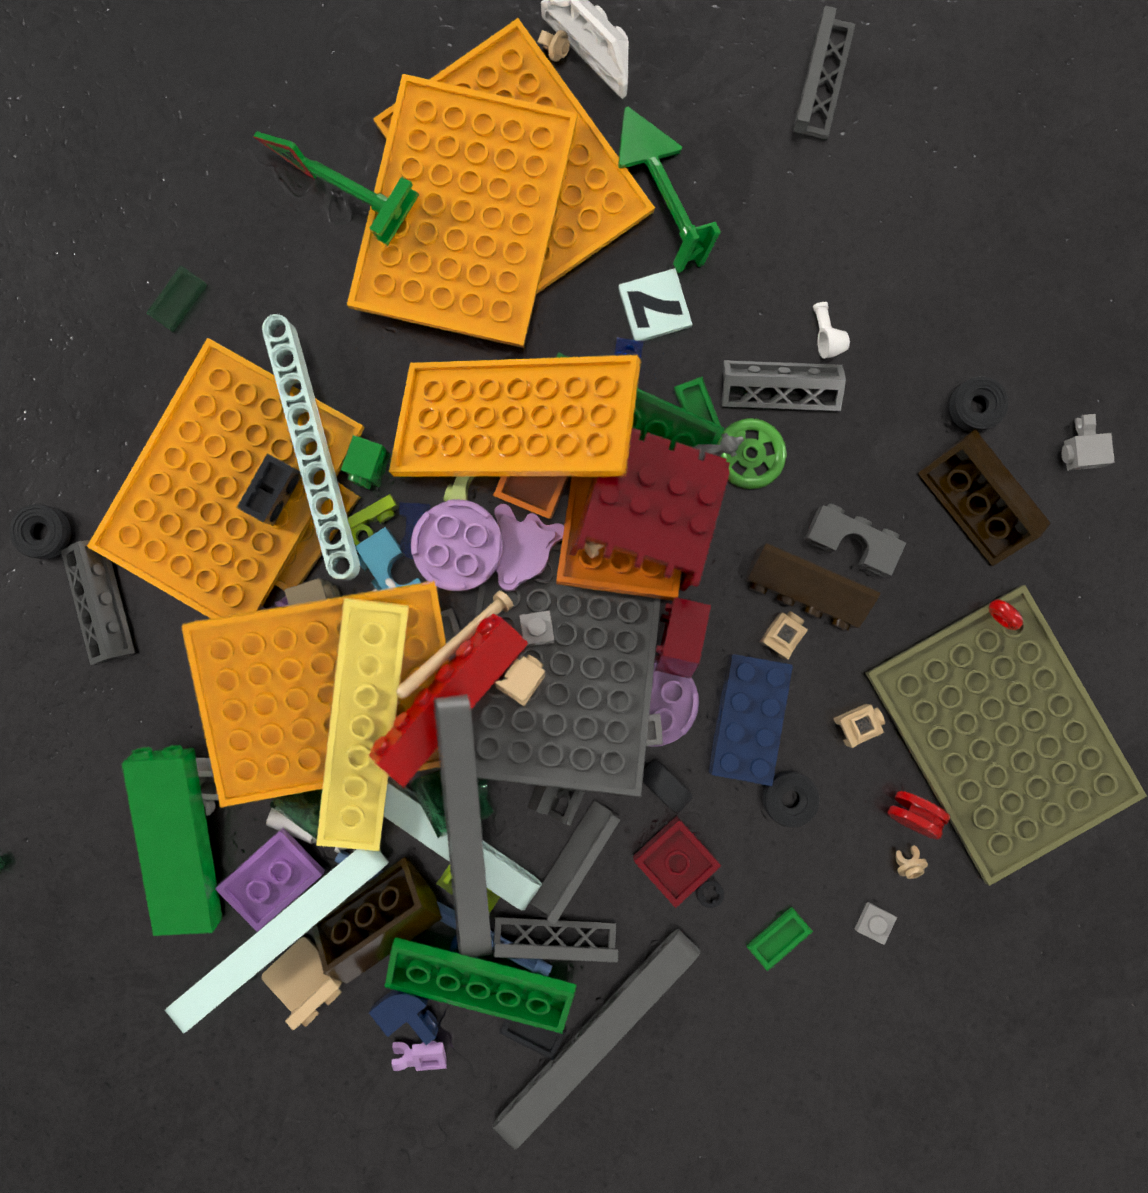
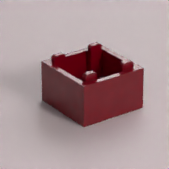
[654,597,711,679]
[633,816,721,908]

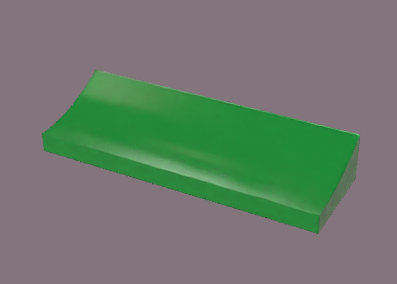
[385,937,576,1033]

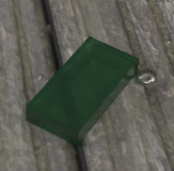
[146,266,207,332]

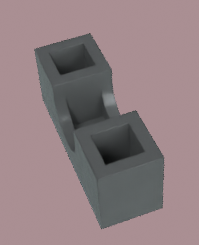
[803,504,906,577]

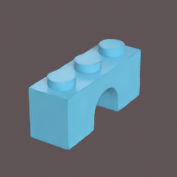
[355,527,423,590]

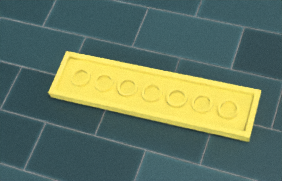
[316,598,409,851]

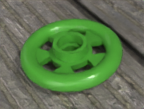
[717,418,786,489]

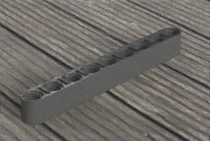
[434,694,492,958]
[492,929,701,1149]

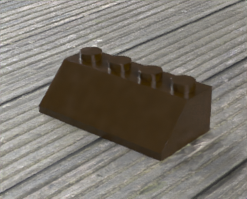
[918,429,1051,566]
[744,543,880,631]
[312,857,442,984]

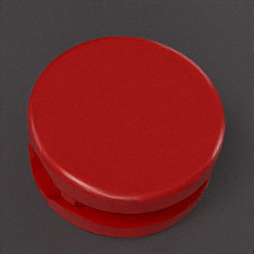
[888,791,950,840]

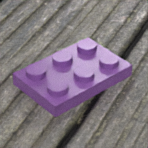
[215,827,325,932]

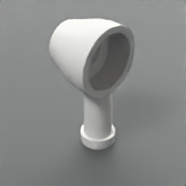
[813,302,850,358]

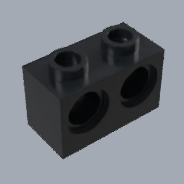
[236,453,302,526]

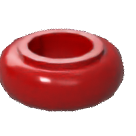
[989,599,1023,631]

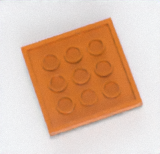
[556,476,681,601]

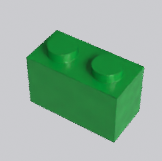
[341,435,391,490]

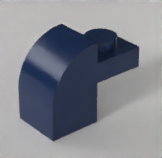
[369,990,439,1046]

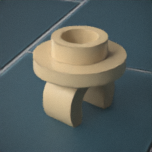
[537,30,570,62]
[896,845,928,879]

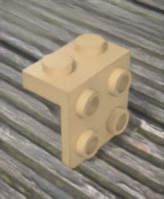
[262,936,343,1030]

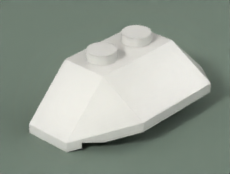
[541,0,628,99]

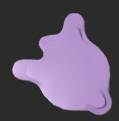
[494,504,564,591]

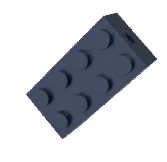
[708,654,793,786]

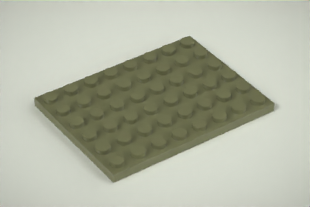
[866,585,1147,886]

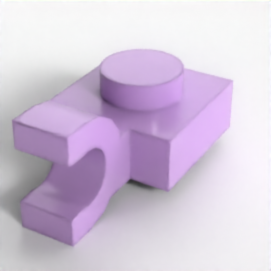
[392,1041,447,1071]

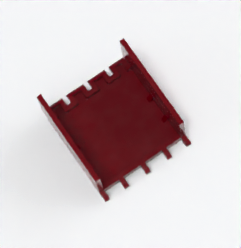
[570,428,730,592]

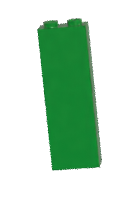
[122,745,223,936]

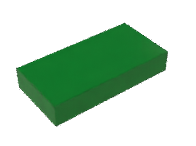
[674,377,721,426]
[747,907,813,971]

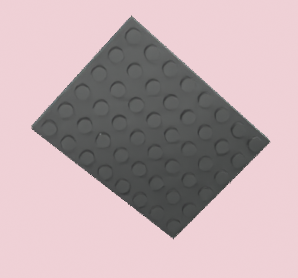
[471,544,661,797]

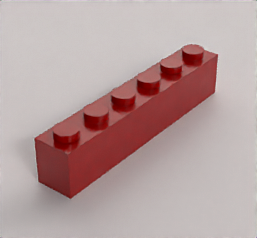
[368,613,529,787]

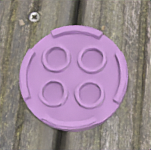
[411,499,503,591]
[649,663,699,747]

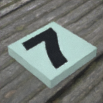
[618,268,692,343]

